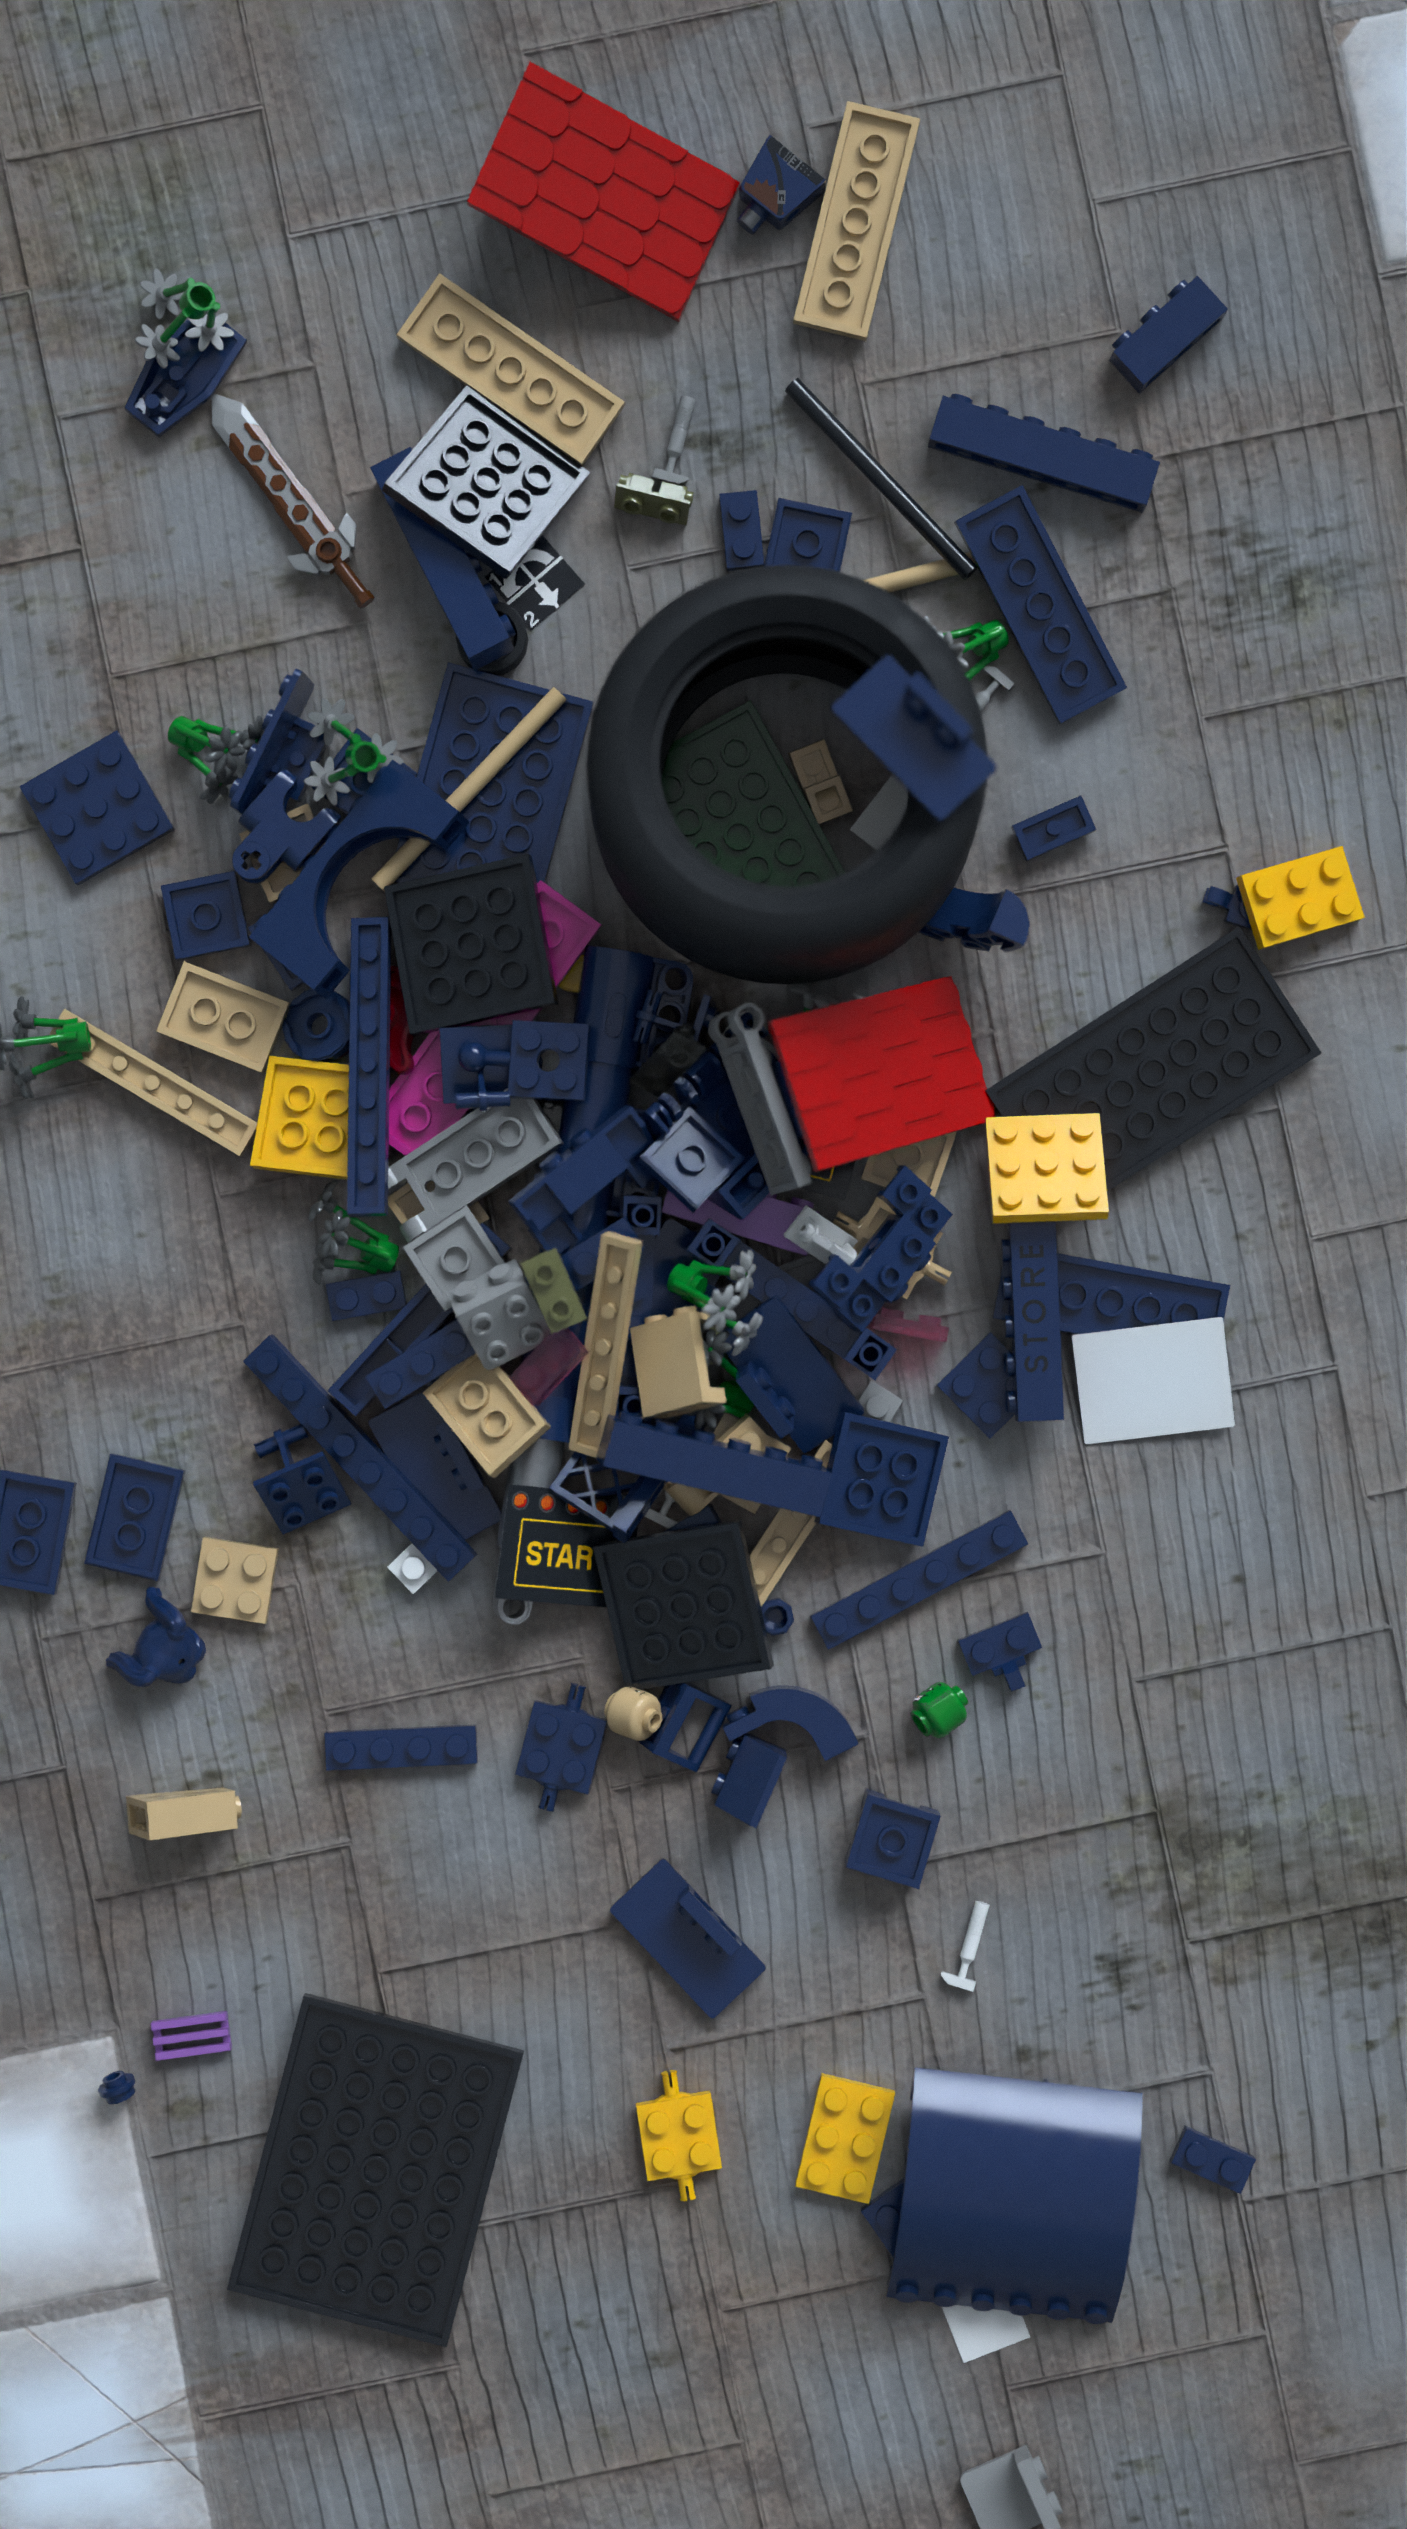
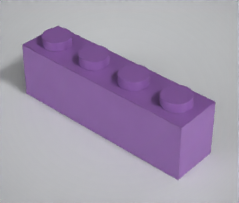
[661,1190,820,1256]

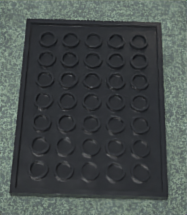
[227,1993,524,2347]

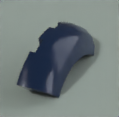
[918,888,1030,952]

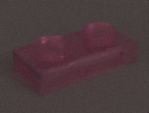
[870,1308,949,1342]
[509,1327,589,1406]

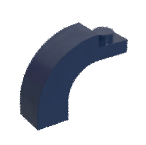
[723,1685,859,1761]

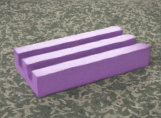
[151,2011,232,2061]

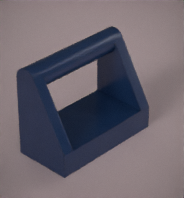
[638,1682,732,1772]

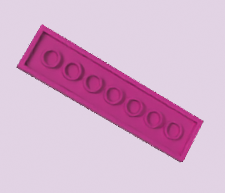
[389,880,602,1156]

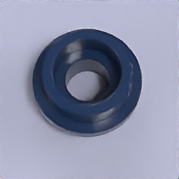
[98,2071,136,2105]

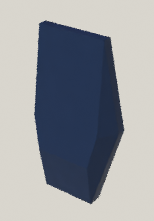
[125,315,247,437]

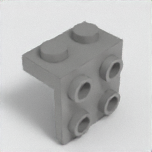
[446,1259,553,1370]
[960,2444,1063,2529]

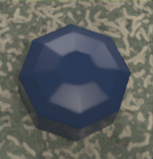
[761,1598,794,1636]

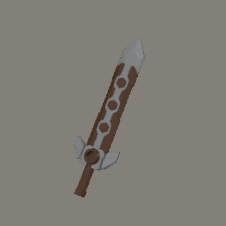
[211,394,375,609]

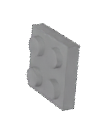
[403,1205,505,1312]

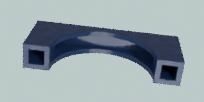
[249,759,470,1000]

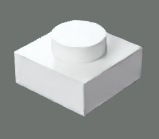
[387,1544,437,1594]

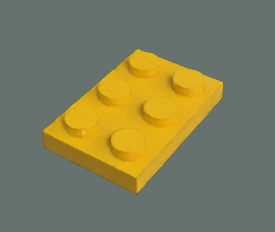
[1236,846,1365,950]
[795,2073,895,2204]

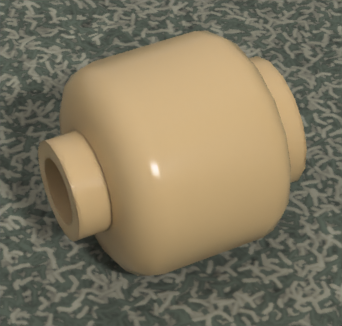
[604,1687,662,1741]

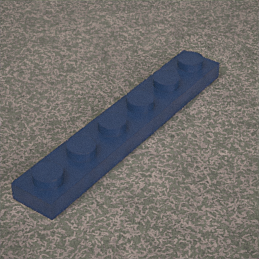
[810,1510,1028,1650]

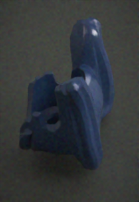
[106,1587,206,1687]

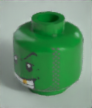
[910,1682,968,1739]

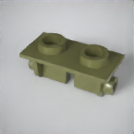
[614,472,694,526]
[521,1248,587,1334]

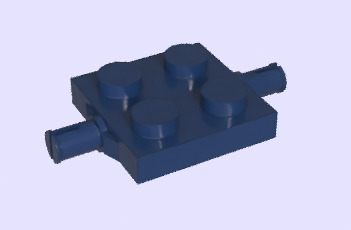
[515,1683,608,1812]

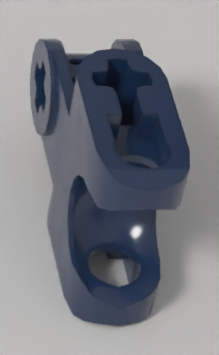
[232,770,341,884]

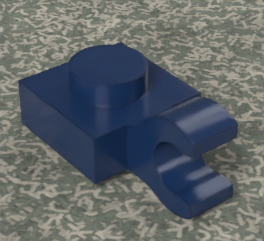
[1202,885,1252,931]

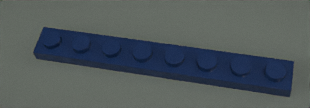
[347,917,391,1217]
[365,1216,646,1409]
[243,1334,478,1582]

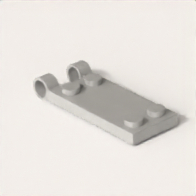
[708,1003,812,1195]
[388,1088,564,1244]

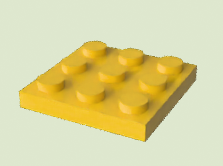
[250,1056,349,1180]
[985,1113,1109,1223]

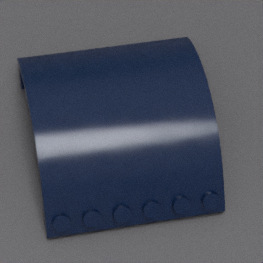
[886,2067,1143,2324]

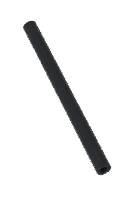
[785,378,978,580]

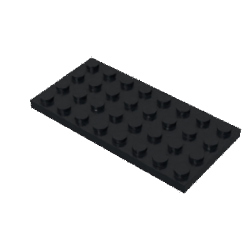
[985,926,1322,1192]

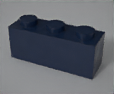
[1110,275,1228,394]

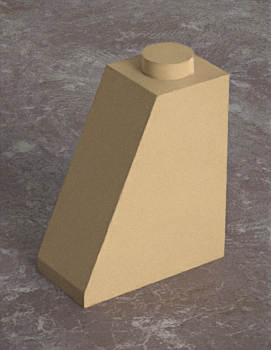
[126,1788,242,1840]

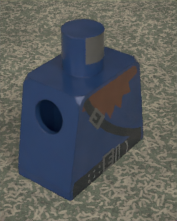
[737,135,826,235]

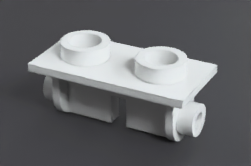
[783,1205,858,1266]

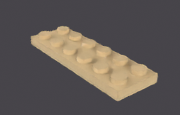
[793,101,920,341]
[397,273,625,466]

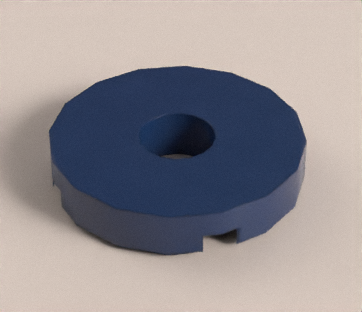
[282,989,350,1062]

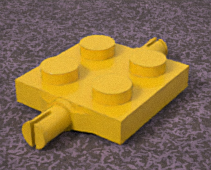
[635,2070,722,2201]

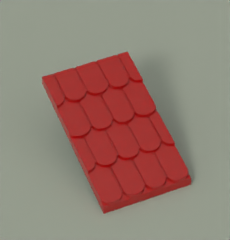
[467,62,740,322]
[768,976,996,1172]

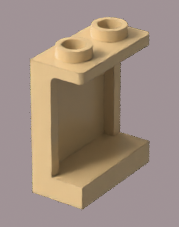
[630,1306,726,1419]

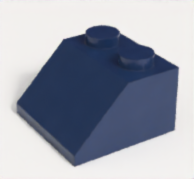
[711,1733,787,1829]

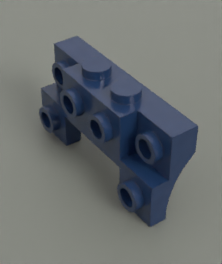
[508,1105,655,1254]
[808,1165,953,1332]

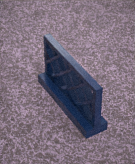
[549,1414,708,1544]

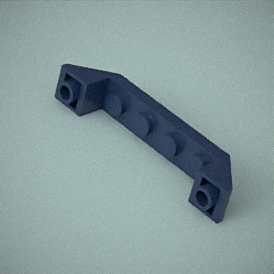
[615,1195,662,1425]
[687,1218,897,1381]

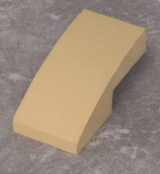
[788,739,853,824]

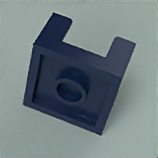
[845,1789,941,1889]

